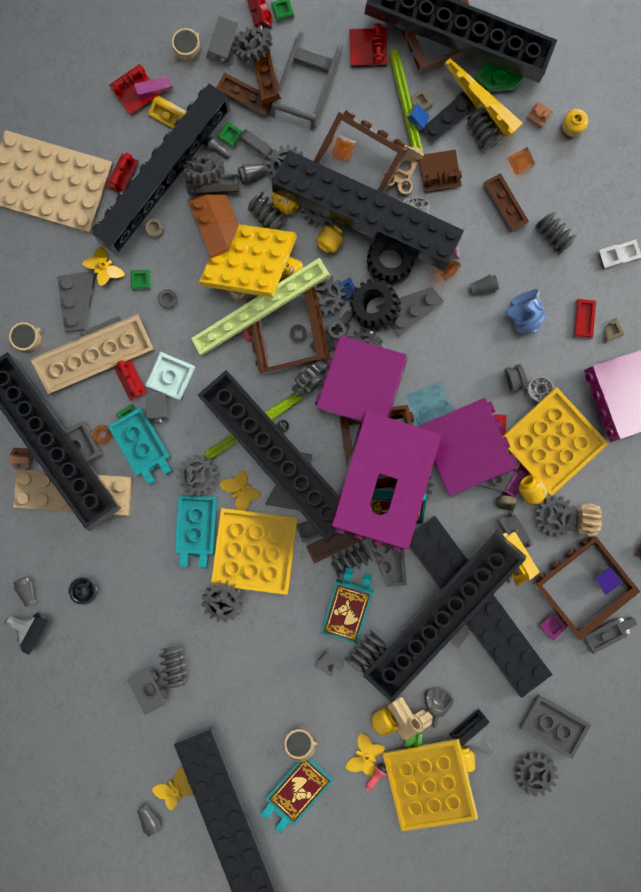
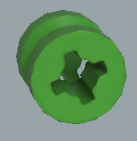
[404,731,422,748]

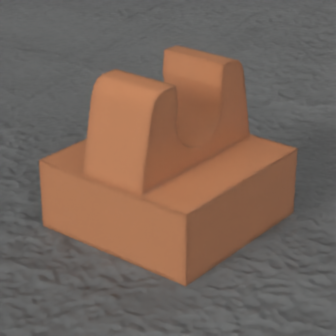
[526,101,553,128]
[9,448,33,470]

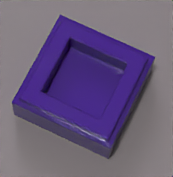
[594,567,622,595]

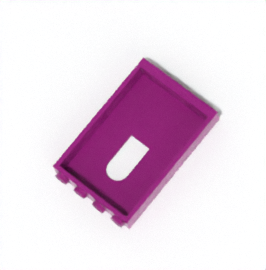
[330,411,442,552]

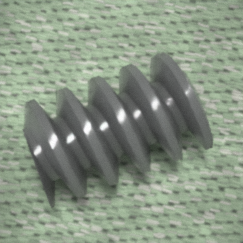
[467,108,502,152]
[248,191,288,230]
[535,212,576,254]
[331,542,374,579]
[344,630,386,673]
[159,646,188,689]

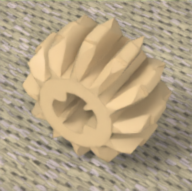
[576,503,603,536]

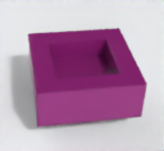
[539,612,567,640]

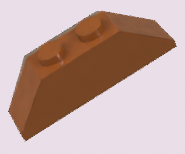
[187,193,239,258]

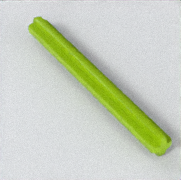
[389,49,423,153]
[204,393,303,460]

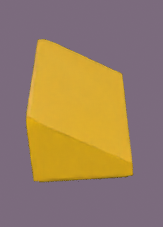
[147,96,187,129]

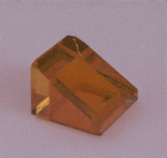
[332,135,357,161]
[508,147,535,174]
[437,260,461,281]

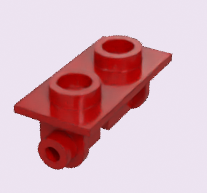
[247,0,273,29]
[106,152,139,193]
[113,359,147,401]

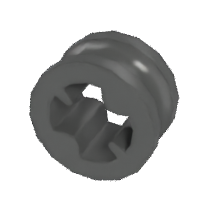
[328,321,346,340]
[290,324,307,343]

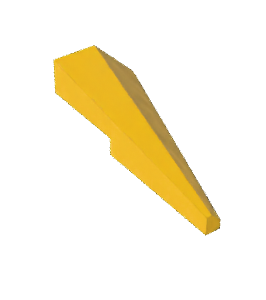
[444,58,522,137]

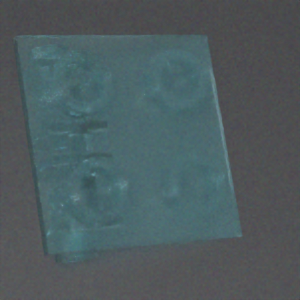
[406,381,455,425]

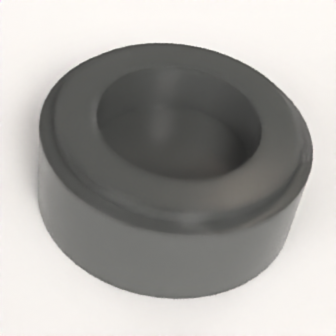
[158,289,177,309]

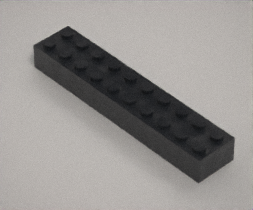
[364,0,557,83]
[92,83,230,256]
[272,150,464,271]
[0,352,122,531]
[197,370,339,542]
[409,516,553,698]
[363,529,526,703]
[174,726,278,892]

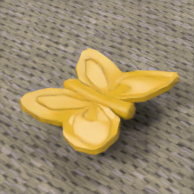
[82,247,125,286]
[219,471,261,511]
[346,733,385,777]
[152,767,193,810]

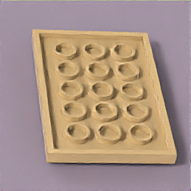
[0,130,113,234]

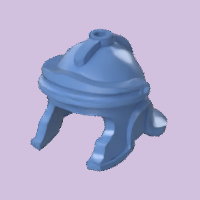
[505,289,547,333]

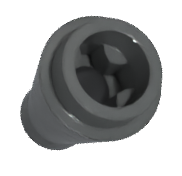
[238,163,267,183]
[470,274,499,294]
[13,576,36,607]
[137,805,162,837]

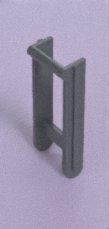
[270,31,343,131]

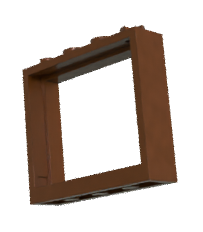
[400,0,470,75]
[314,110,408,193]
[245,286,330,375]
[340,405,414,489]
[533,536,640,640]

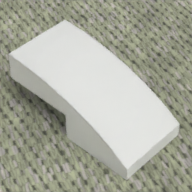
[599,239,641,268]

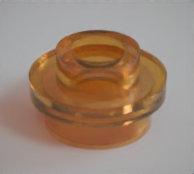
[92,425,112,444]

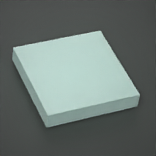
[145,352,196,402]

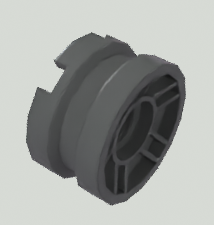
[504,364,528,394]

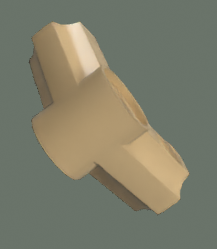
[387,697,433,740]

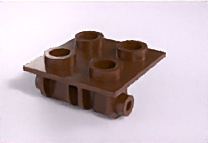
[419,149,462,192]

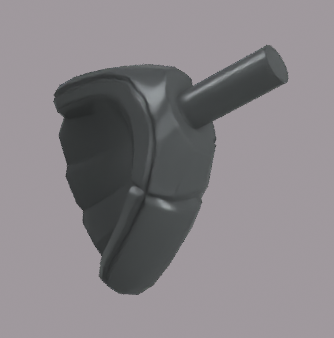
[425,688,454,728]

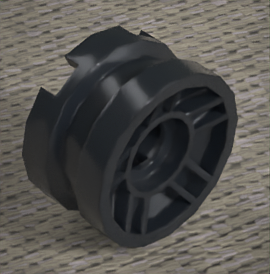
[68,577,98,605]

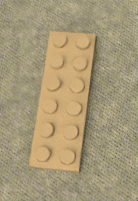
[31,314,154,394]
[13,469,132,516]

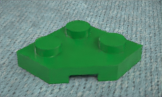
[474,63,525,92]

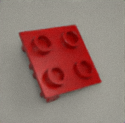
[349,23,388,66]
[109,64,161,115]

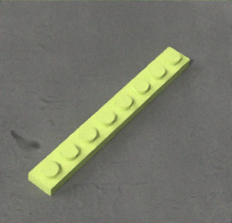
[191,258,330,355]

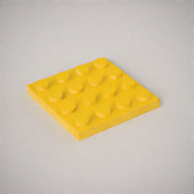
[199,224,297,298]
[502,387,609,496]
[211,508,298,595]
[383,739,478,831]

